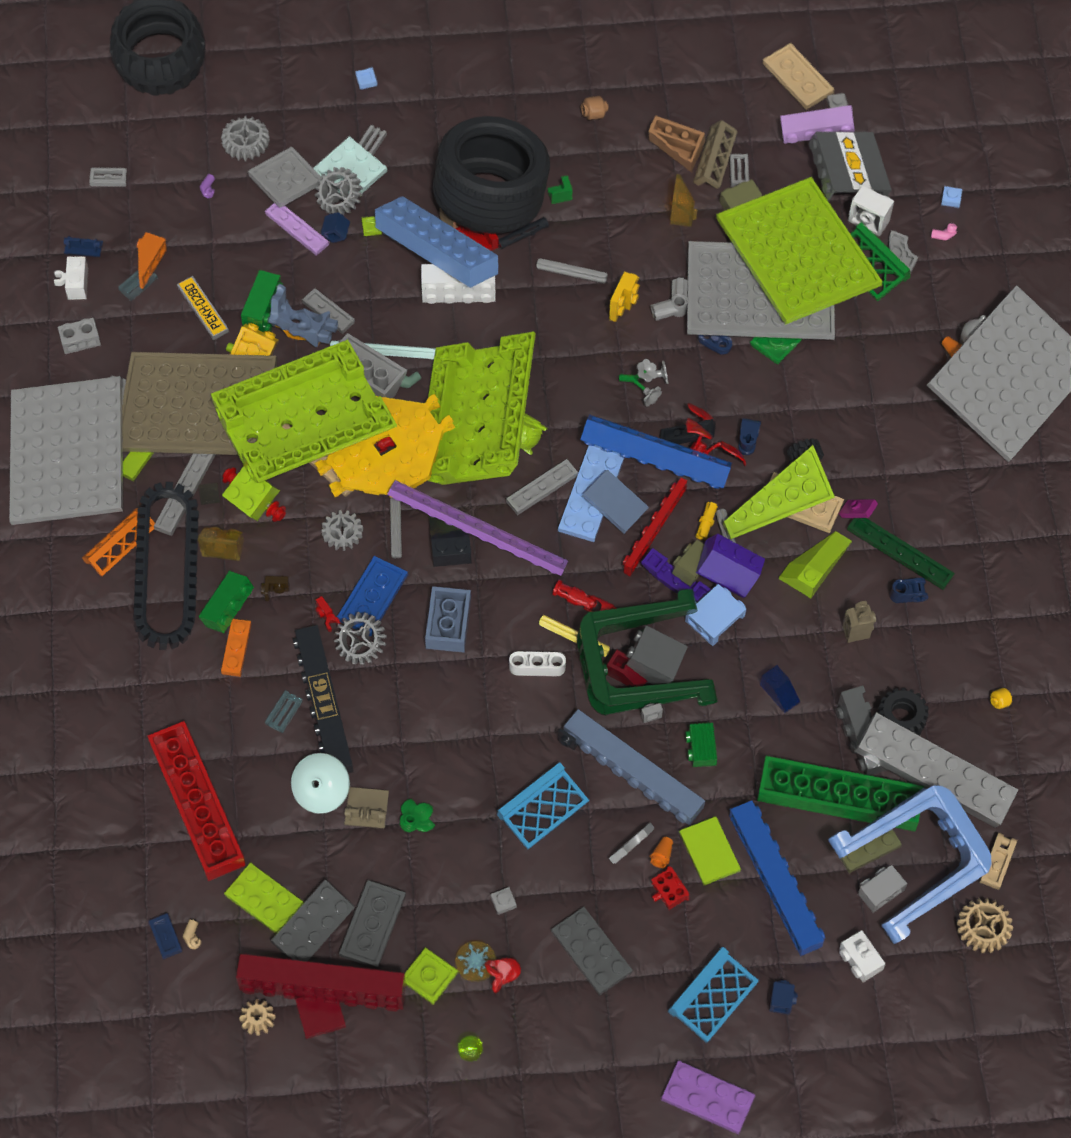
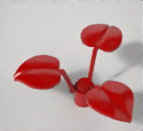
[686,403,746,466]

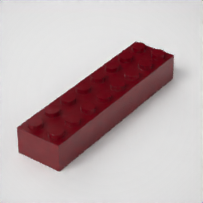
[236,954,406,1011]

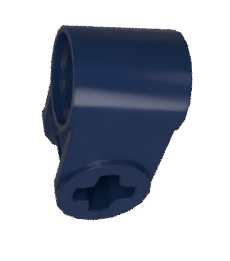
[738,418,761,455]
[889,578,928,603]

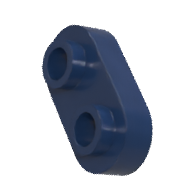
[698,335,732,354]

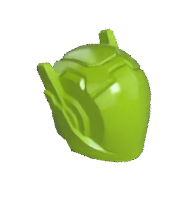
[520,413,547,455]

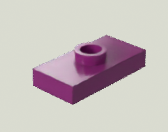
[839,499,878,518]

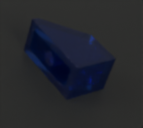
[760,665,800,713]

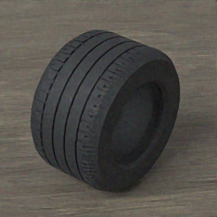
[433,116,550,234]

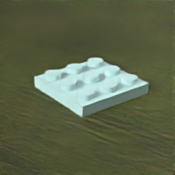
[313,136,387,195]

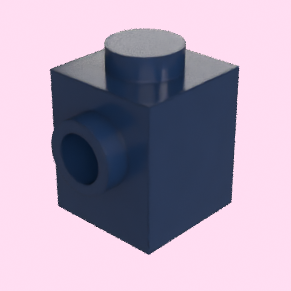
[321,212,350,243]
[769,980,798,1015]

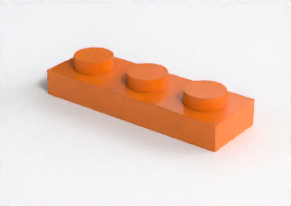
[221,619,252,677]

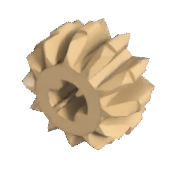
[240,999,275,1036]

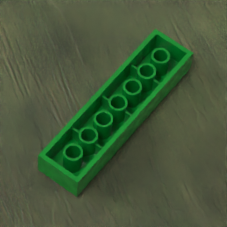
[757,756,924,831]

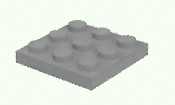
[248,147,323,208]

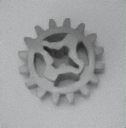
[321,510,363,551]

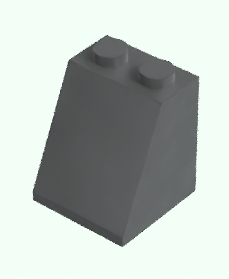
[626,625,688,685]

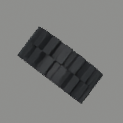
[787,438,824,463]

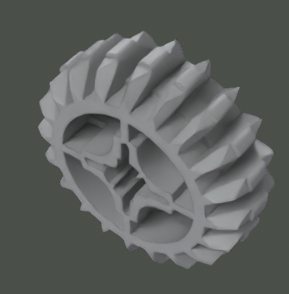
[221,115,270,162]
[315,167,363,215]
[334,612,387,665]

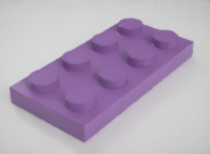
[661,1061,755,1134]

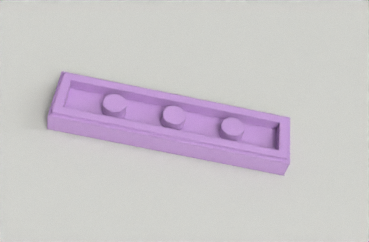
[265,203,329,256]

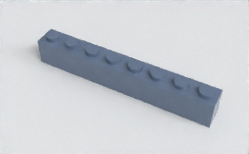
[563,709,705,825]

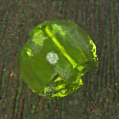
[458,1035,483,1062]

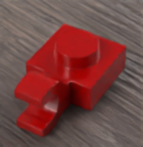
[315,596,340,632]

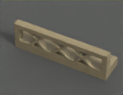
[693,120,737,189]

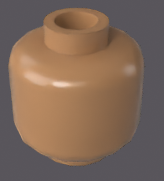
[581,96,608,120]

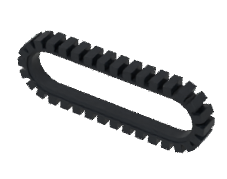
[133,482,199,650]

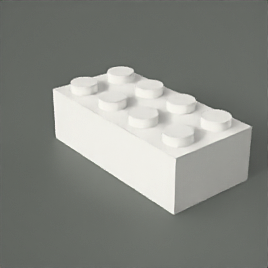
[422,264,495,304]

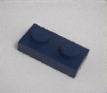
[148,913,182,960]

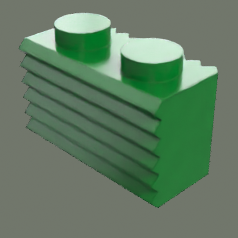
[686,722,717,767]

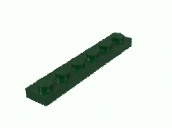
[847,518,955,590]

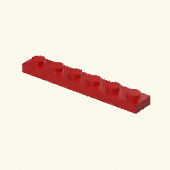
[623,478,687,576]

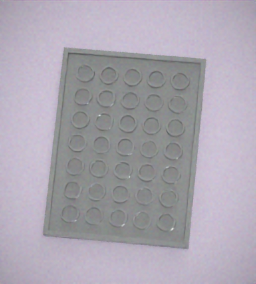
[687,241,835,340]
[927,285,1071,462]
[9,376,123,525]

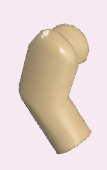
[183,919,201,949]

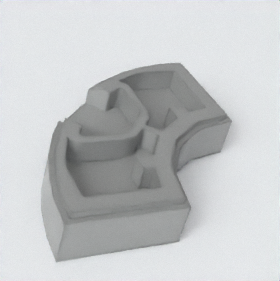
[888,230,918,274]
[609,823,654,864]

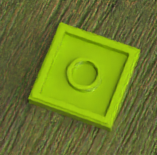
[405,948,458,1005]

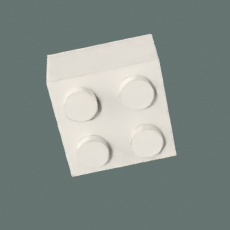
[848,186,894,236]

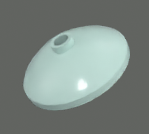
[291,753,350,813]

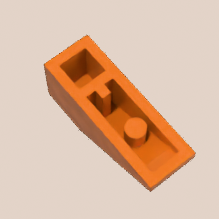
[137,232,167,289]

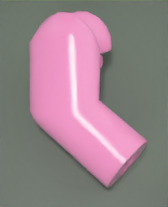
[931,223,957,240]

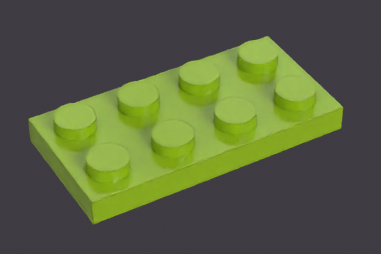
[224,863,304,933]

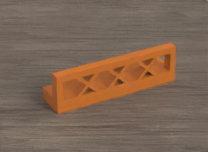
[82,508,155,576]

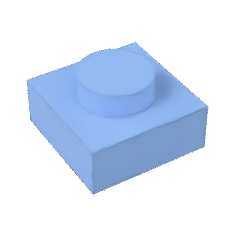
[356,68,377,90]
[941,186,962,208]

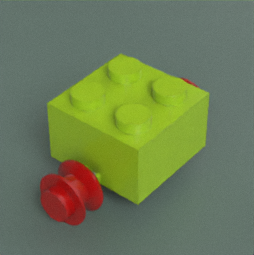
[222,466,286,522]

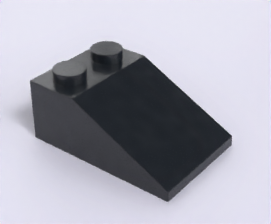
[428,511,472,567]

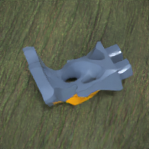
[269,284,338,347]

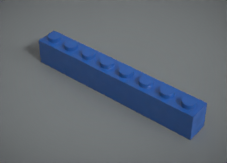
[580,414,732,489]
[729,800,825,956]

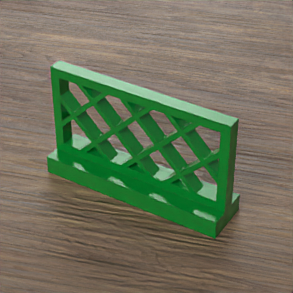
[851,222,910,301]

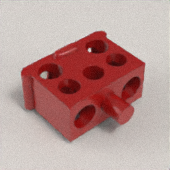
[651,866,690,910]

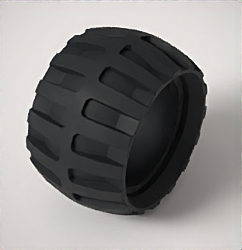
[110,0,205,96]

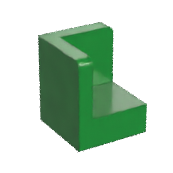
[547,175,573,204]

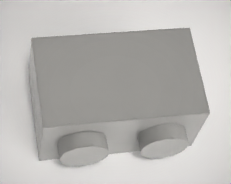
[858,865,907,913]

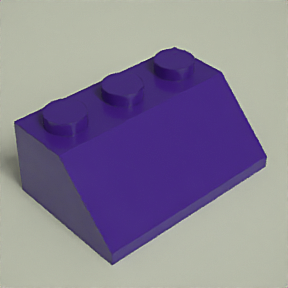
[696,533,765,598]

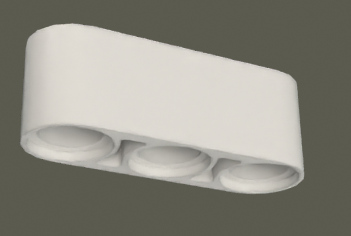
[509,651,566,676]

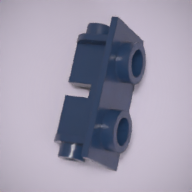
[64,236,103,257]

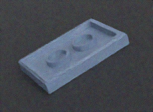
[582,469,649,534]

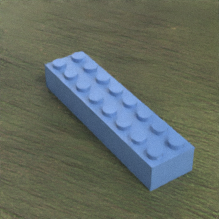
[375,196,498,288]

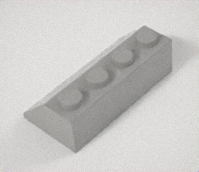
[339,333,407,398]

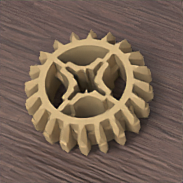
[957,898,1013,953]

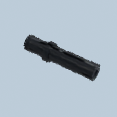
[498,217,549,250]

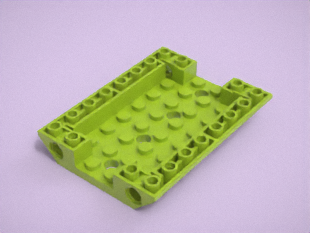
[428,332,536,485]
[211,339,397,483]

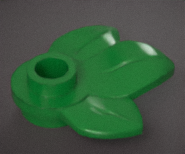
[399,799,435,832]

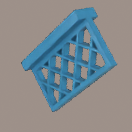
[497,762,589,850]
[668,947,759,1043]

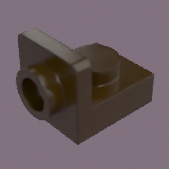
[261,576,290,601]

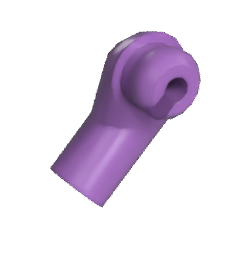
[200,174,215,198]

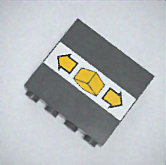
[809,132,892,201]

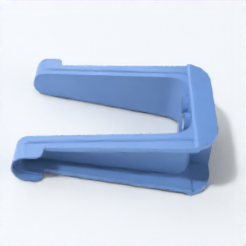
[828,786,991,944]

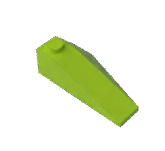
[779,531,852,598]

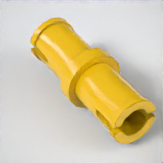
[695,502,718,541]

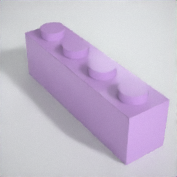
[781,105,855,143]

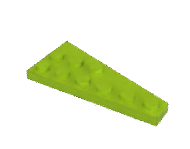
[723,445,835,540]

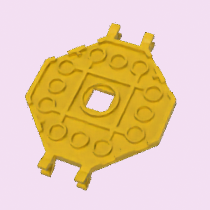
[314,394,455,498]

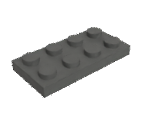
[270,880,355,962]
[339,880,406,969]
[551,907,633,996]

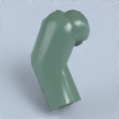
[400,372,421,388]

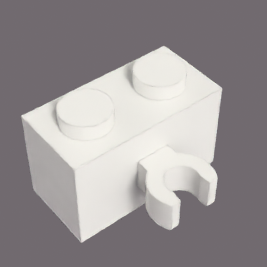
[54,257,88,300]
[839,930,885,982]

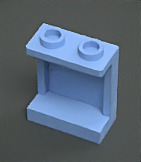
[685,584,746,646]

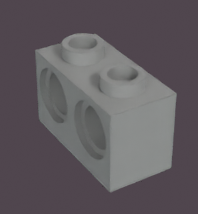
[58,318,101,354]

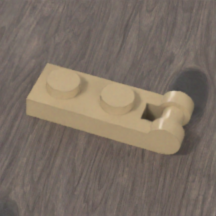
[980,833,1017,890]

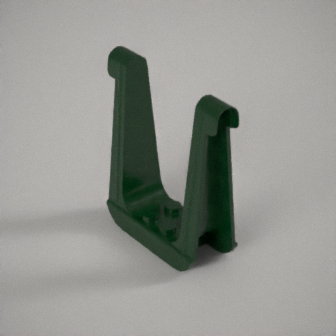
[577,589,718,716]

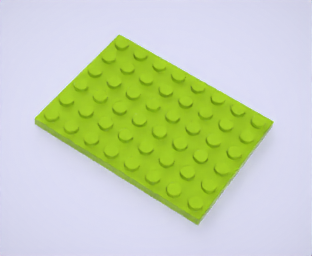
[716,177,882,324]

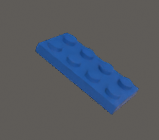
[337,556,408,636]

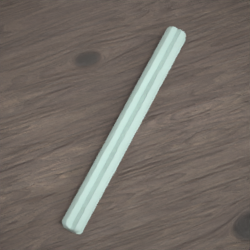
[330,341,436,359]

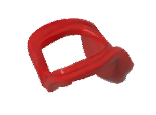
[485,958,521,993]

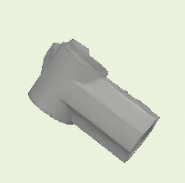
[651,278,688,321]

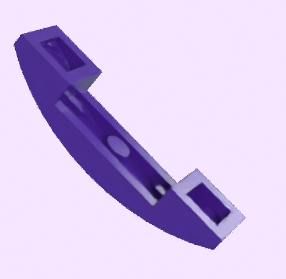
[641,548,712,604]

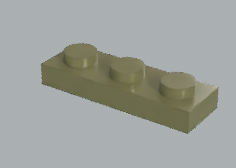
[840,829,902,873]

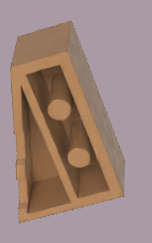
[649,116,705,172]

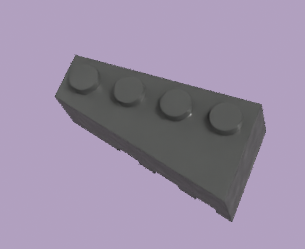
[836,686,888,776]

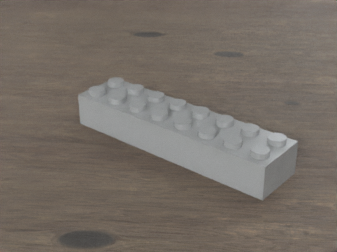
[855,713,1018,828]

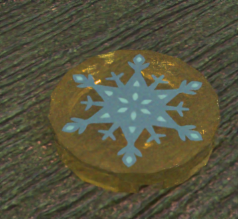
[455,941,496,982]

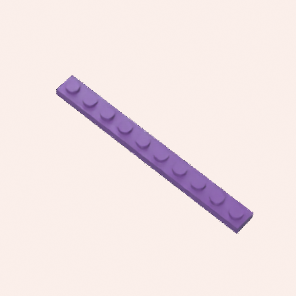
[387,480,568,576]

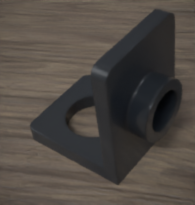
[558,728,578,750]

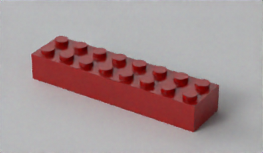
[147,721,246,881]

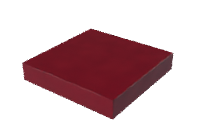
[295,996,346,1039]

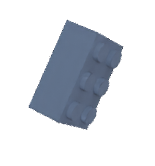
[425,586,471,653]

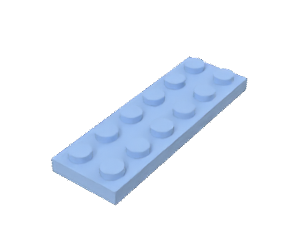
[558,445,625,542]

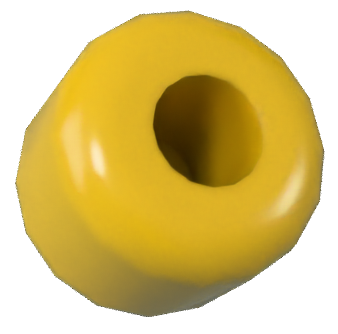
[990,688,1012,709]

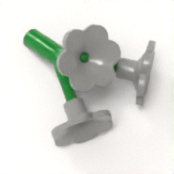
[619,359,668,407]

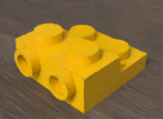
[609,272,640,322]
[230,323,279,356]

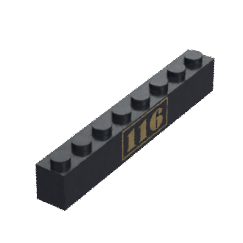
[293,625,354,773]

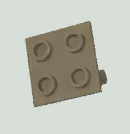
[345,787,389,828]

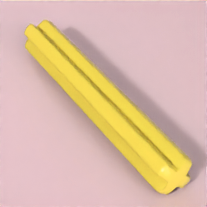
[539,615,610,657]

